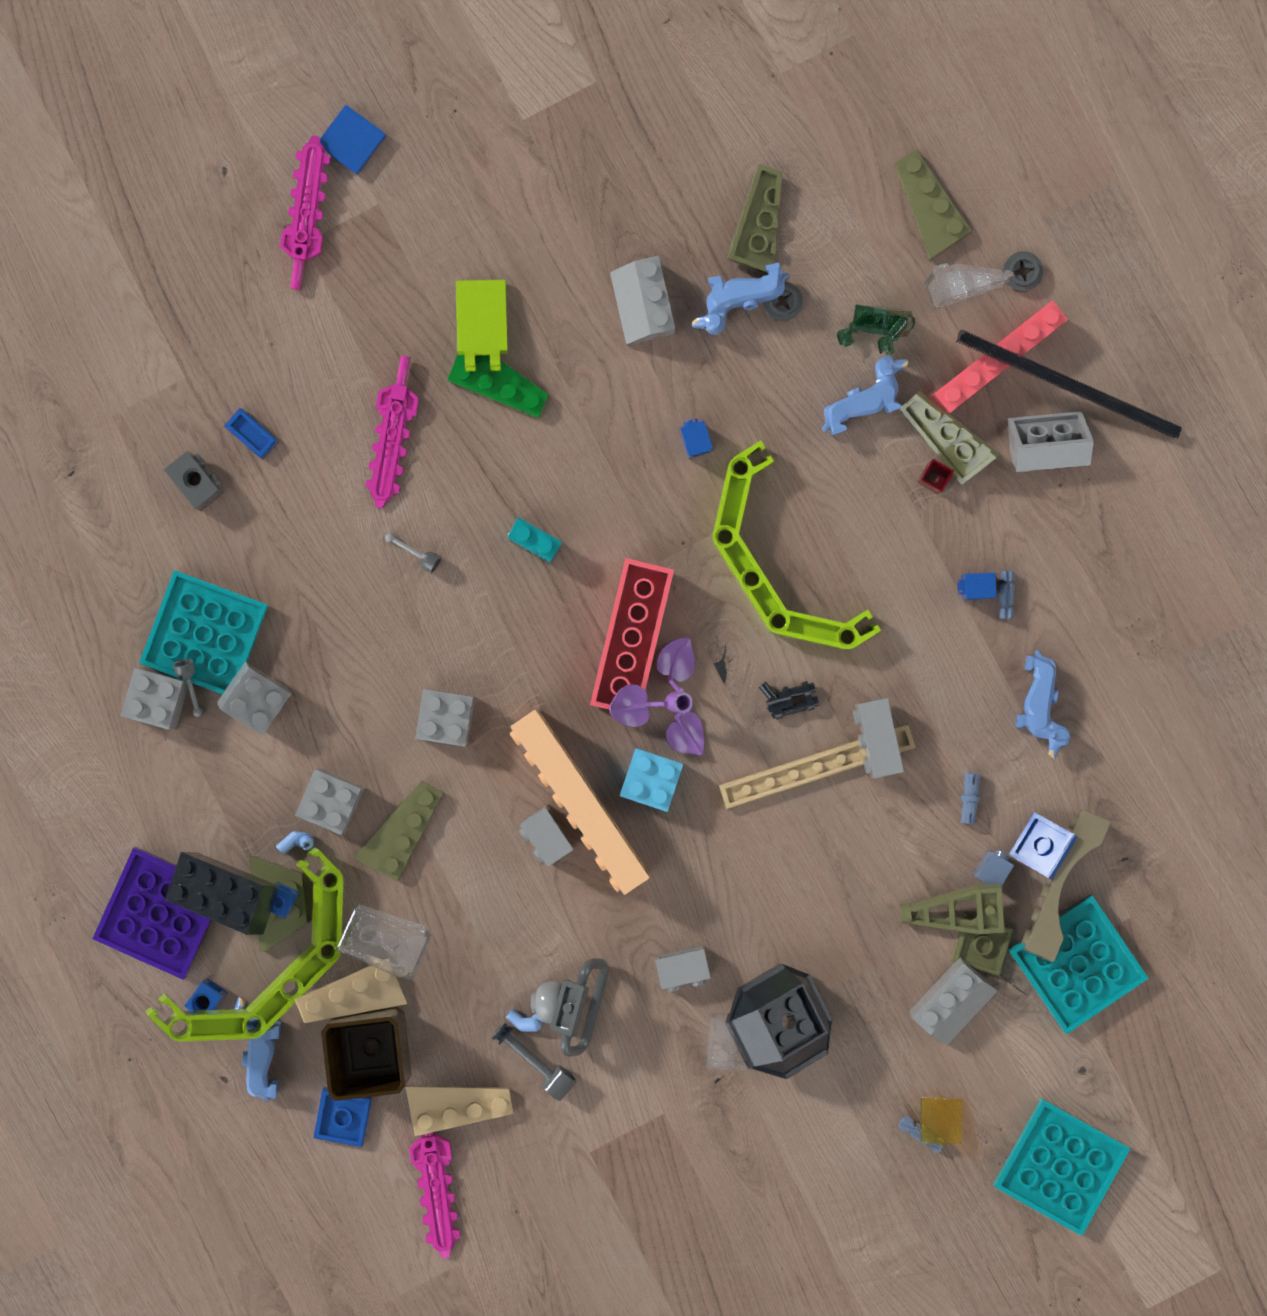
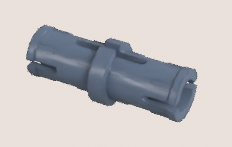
[960,773,981,824]

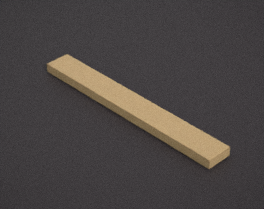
[719,724,916,809]

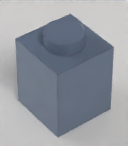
[972,850,1014,886]

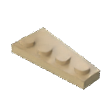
[294,958,407,1023]
[405,1085,514,1136]

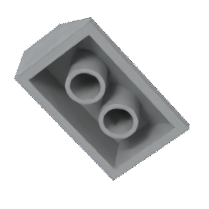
[610,256,675,345]
[1007,411,1094,472]
[910,957,998,1045]

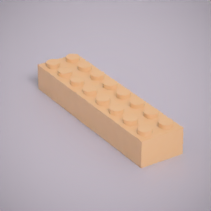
[510,709,650,895]

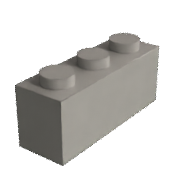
[852,698,904,778]

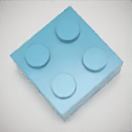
[620,747,683,812]

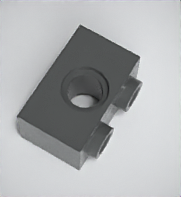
[164,451,224,511]

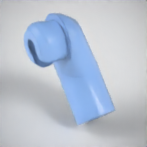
[276,831,314,855]
[505,1008,543,1032]

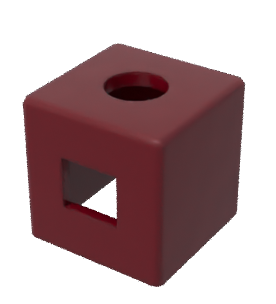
[917,459,954,494]

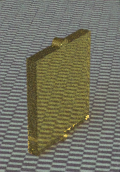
[921,1096,962,1146]

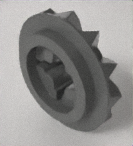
[1003,251,1043,292]
[763,281,803,322]

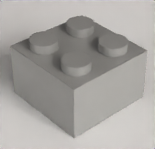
[217,661,291,735]
[121,668,188,730]
[415,689,475,747]
[295,768,365,835]
[519,804,575,866]

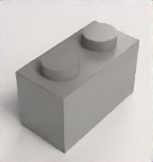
[655,946,711,992]

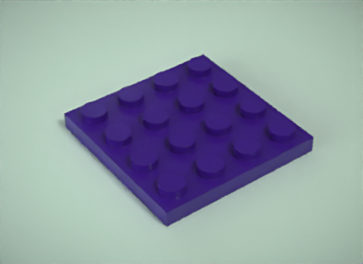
[92,847,212,980]

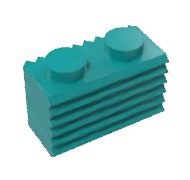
[507,517,563,564]

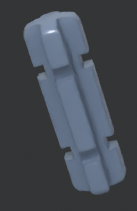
[999,570,1015,619]
[898,1115,945,1153]

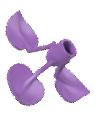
[609,638,704,755]

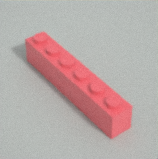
[930,300,1068,414]

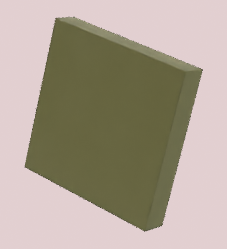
[951,913,1014,977]

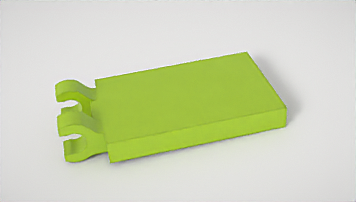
[456,280,508,372]

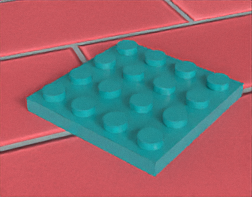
[139,570,269,694]
[1008,895,1149,1035]
[993,1098,1131,1236]

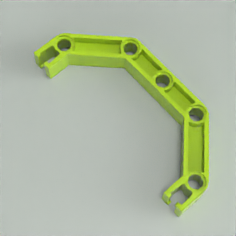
[712,440,881,650]
[145,847,343,1042]

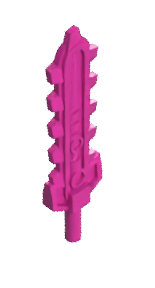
[280,135,330,290]
[365,356,419,508]
[409,1132,460,1258]

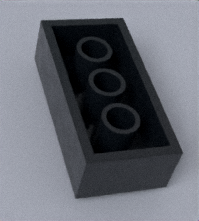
[165,852,279,935]

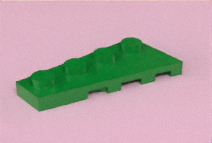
[447,354,548,419]

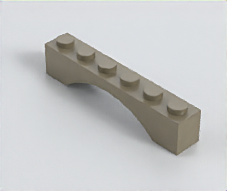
[1021,810,1111,962]

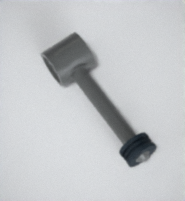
[492,1023,577,1101]

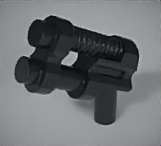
[758,681,819,720]

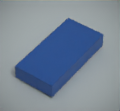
[224,408,279,460]

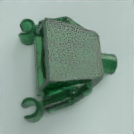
[837,304,915,355]

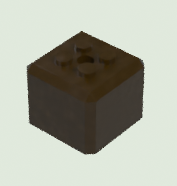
[321,1007,412,1101]

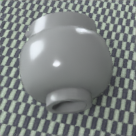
[531,981,562,1024]

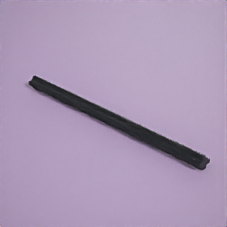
[956,329,1182,439]

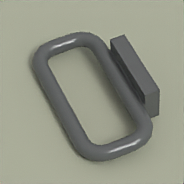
[550,958,609,1057]

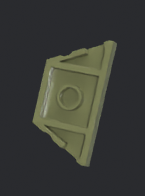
[249,856,309,952]

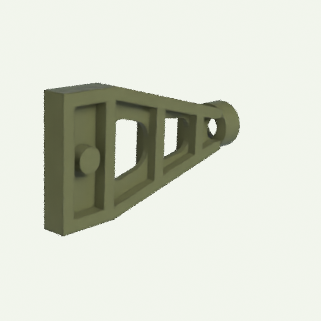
[900,883,1005,934]

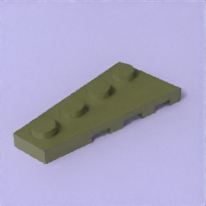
[894,149,971,261]
[726,164,782,275]
[900,391,1001,485]
[353,781,444,881]

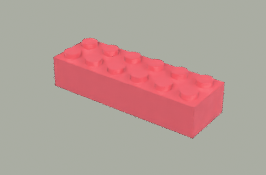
[590,558,674,710]

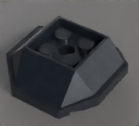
[725,964,832,1079]

